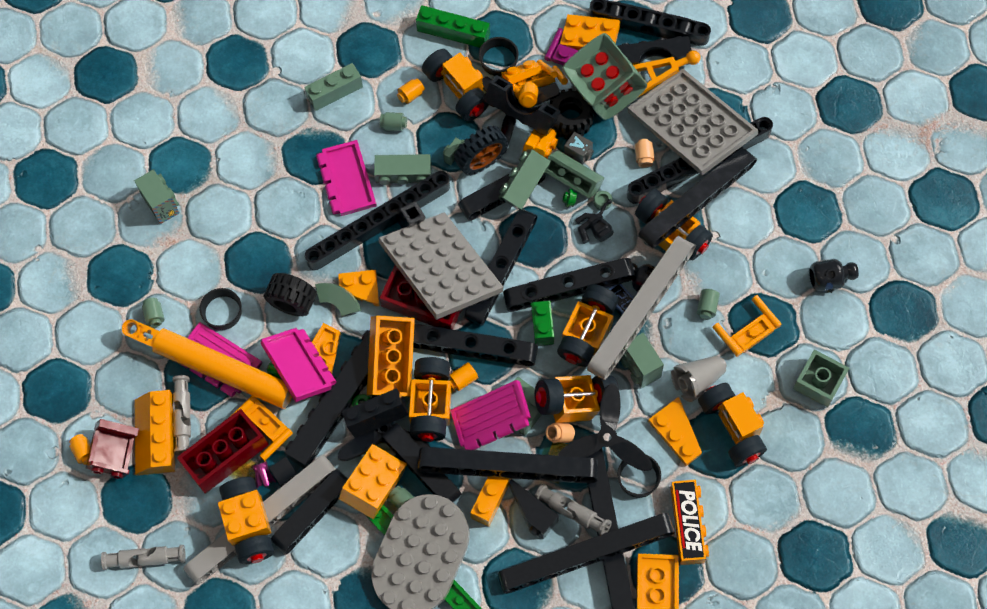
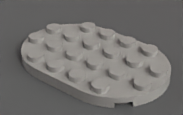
[372,494,470,609]

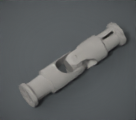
[172,375,191,455]
[535,485,611,535]
[101,545,186,570]

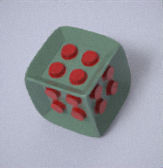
[562,33,647,120]

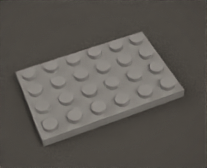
[628,68,758,175]
[379,212,504,320]

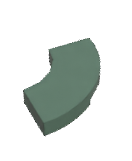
[315,283,361,316]

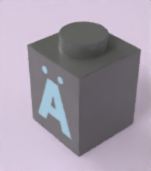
[564,132,594,165]

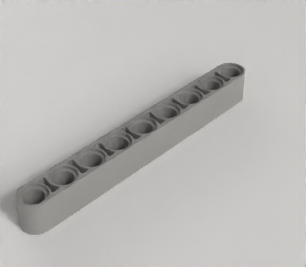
[587,236,696,380]
[183,455,336,585]

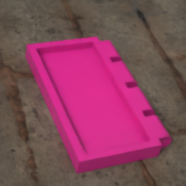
[316,140,377,216]
[180,322,263,397]
[261,328,336,402]
[450,380,531,450]

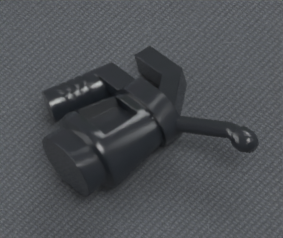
[575,199,614,243]

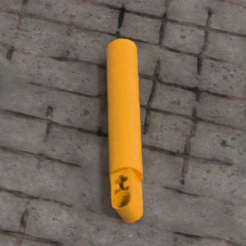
[122,319,292,409]

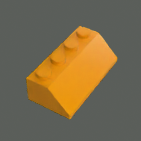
[135,390,175,476]

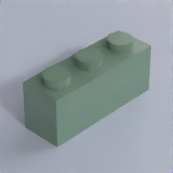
[304,63,363,111]
[499,149,551,210]
[545,150,604,198]
[374,154,431,185]

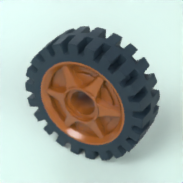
[454,125,509,175]

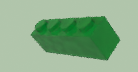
[416,5,490,48]

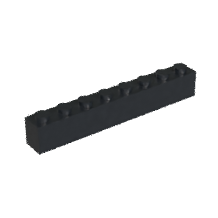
[285,330,370,469]

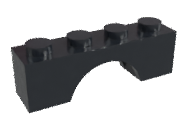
[617,36,692,65]
[483,75,561,136]

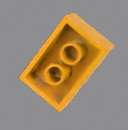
[339,444,407,519]

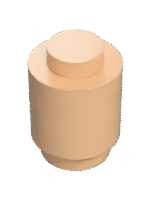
[635,139,655,168]
[546,423,575,443]

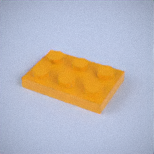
[560,14,620,50]
[637,554,679,609]

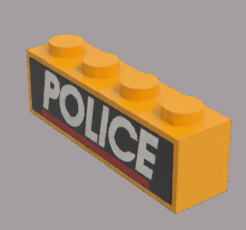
[670,480,709,565]

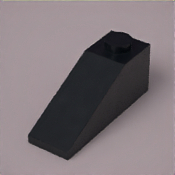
[509,479,559,539]

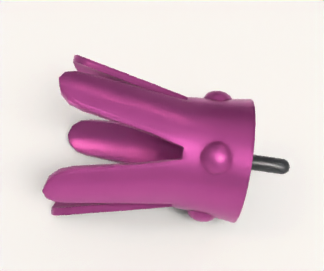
[252,457,276,489]

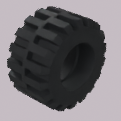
[550,88,594,139]
[263,273,317,316]

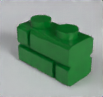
[531,301,554,346]

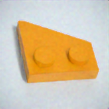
[338,270,380,306]

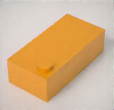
[367,316,415,397]

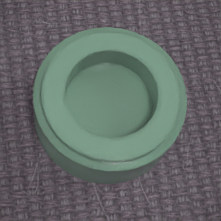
[593,191,612,210]

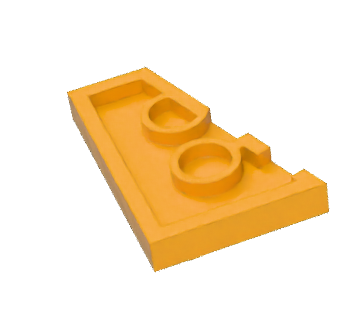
[312,323,341,374]
[648,397,702,466]

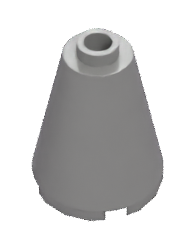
[671,356,727,402]

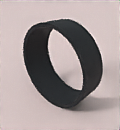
[479,37,519,76]
[199,288,242,330]
[617,455,661,498]

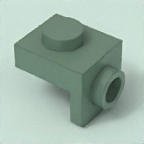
[443,138,464,166]

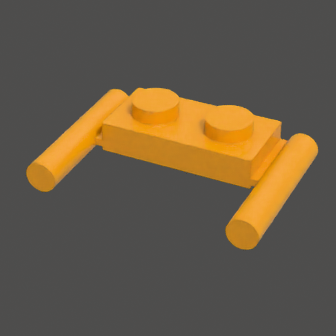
[499,60,558,93]
[513,66,568,99]
[712,295,782,357]
[231,396,293,461]

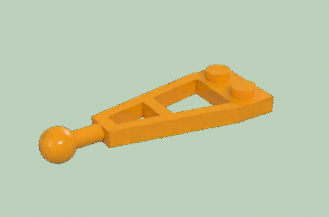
[633,50,701,98]

